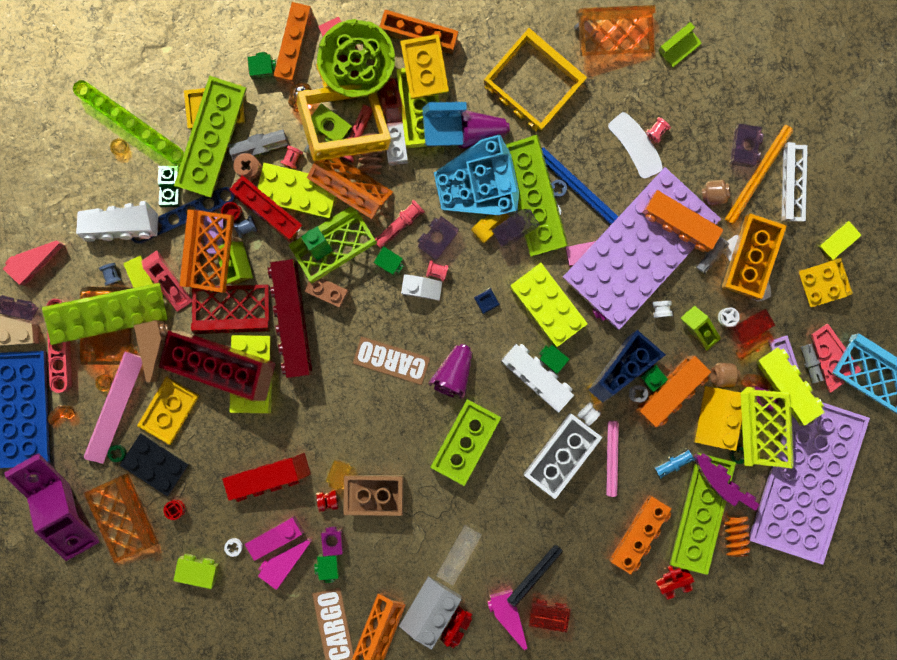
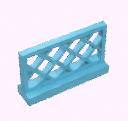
[832,333,897,414]

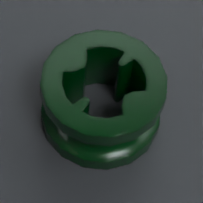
[108,445,127,462]
[729,446,744,464]

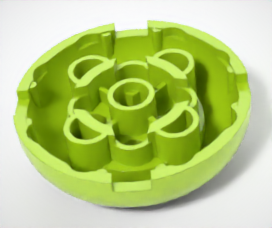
[317,19,395,97]

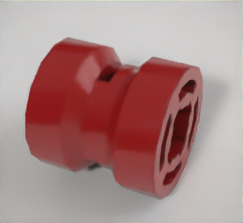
[221,202,243,223]
[316,490,339,512]
[163,499,186,520]

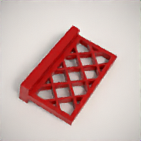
[229,175,302,243]
[191,284,271,334]

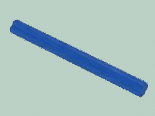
[542,147,619,225]

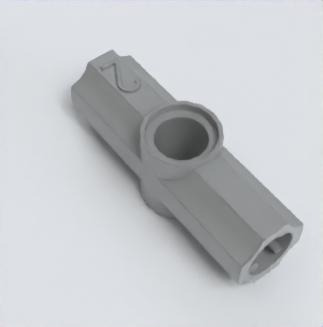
[229,129,288,161]

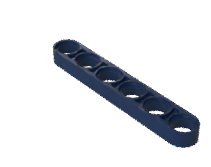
[131,187,235,244]

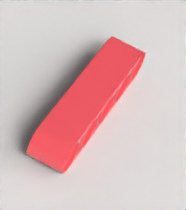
[47,299,72,393]

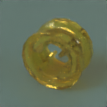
[110,138,129,156]
[95,374,114,391]

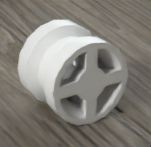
[652,301,673,318]
[718,307,740,327]
[577,402,601,426]

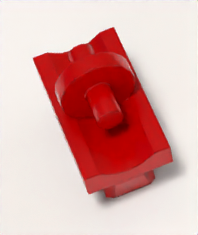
[656,566,694,600]

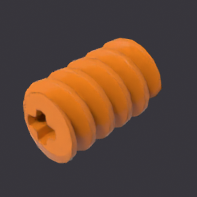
[724,516,750,557]

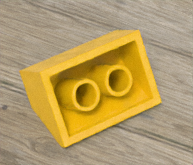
[694,386,742,451]

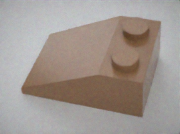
[134,320,170,383]
[344,475,404,516]

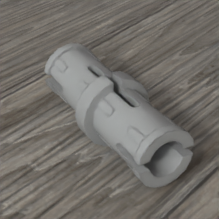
[696,237,730,274]
[800,343,824,384]

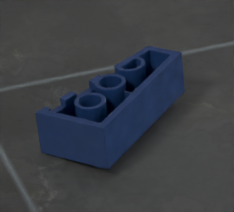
[588,330,666,403]

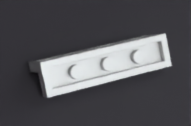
[781,142,807,222]

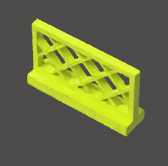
[741,387,794,468]

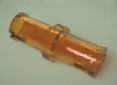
[735,329,774,361]

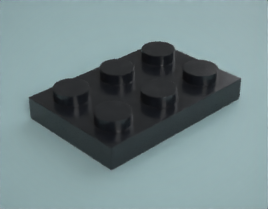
[119,433,190,497]

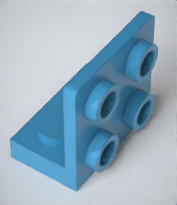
[422,102,467,146]

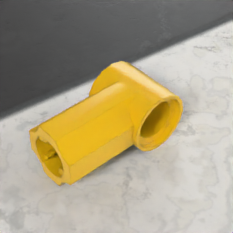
[471,213,510,244]

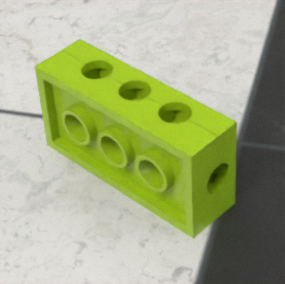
[430,399,501,486]

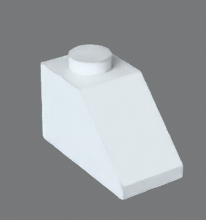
[401,274,442,300]

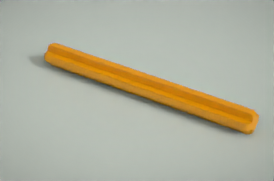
[725,125,793,224]

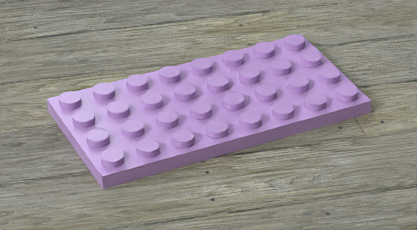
[562,167,721,330]
[748,402,870,565]

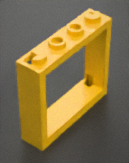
[483,28,587,132]
[296,84,391,161]

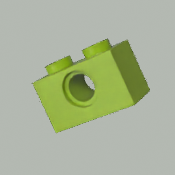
[311,103,352,142]

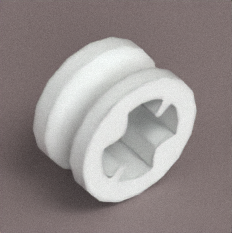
[224,538,243,557]

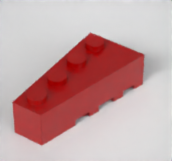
[222,453,311,502]

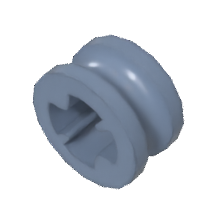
[551,180,567,198]

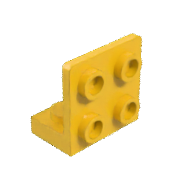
[799,258,853,307]

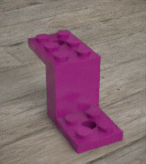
[4,453,99,561]

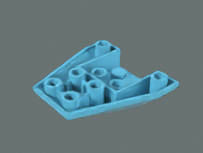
[434,135,519,215]

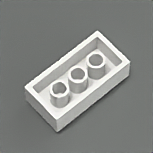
[523,413,602,499]

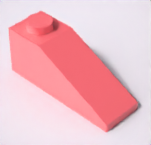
[3,240,64,286]
[141,251,192,312]

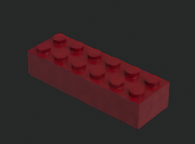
[267,259,313,378]
[159,330,275,401]

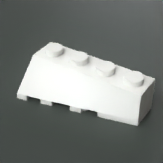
[76,201,158,242]
[501,344,574,412]

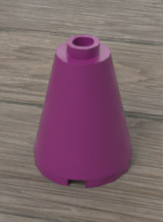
[458,110,510,148]
[429,344,473,400]

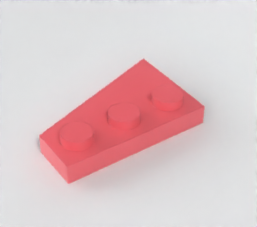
[811,324,862,393]

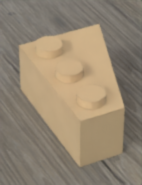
[0,315,40,346]

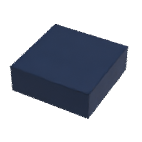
[474,288,500,314]

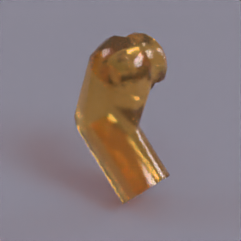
[741,374,771,390]

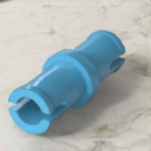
[655,450,694,479]

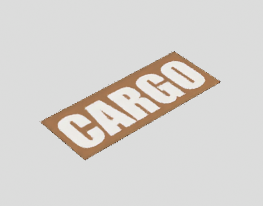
[353,336,430,385]
[312,588,354,660]

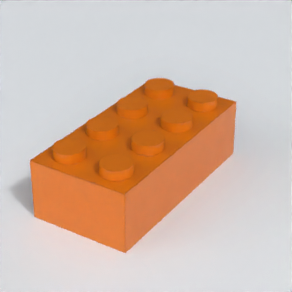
[635,355,711,428]

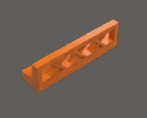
[352,594,406,660]

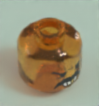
[288,83,313,113]

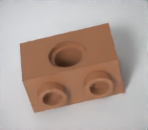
[304,274,349,308]

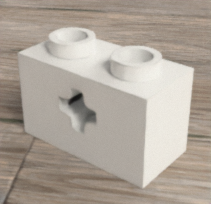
[386,122,408,166]

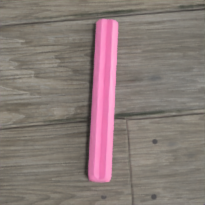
[606,421,619,497]

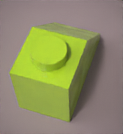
[681,306,721,351]

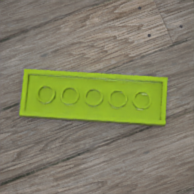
[174,76,247,198]
[506,135,568,257]
[42,283,167,345]
[669,452,736,575]

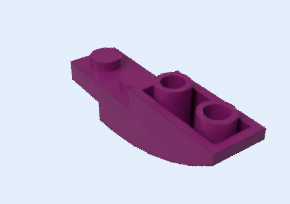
[693,453,760,511]

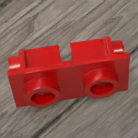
[440,606,473,648]

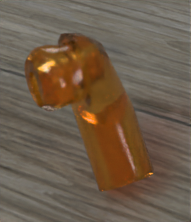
[47,405,75,425]

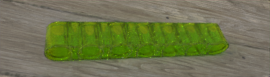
[73,80,185,166]

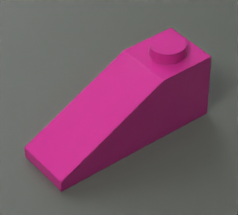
[245,516,304,561]
[258,538,312,590]
[487,589,527,650]

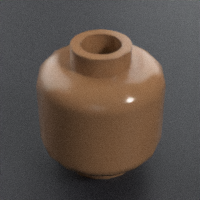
[702,179,731,206]
[710,363,740,388]

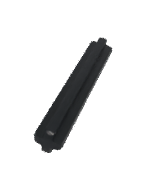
[507,545,563,607]

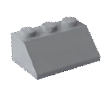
[399,576,462,650]

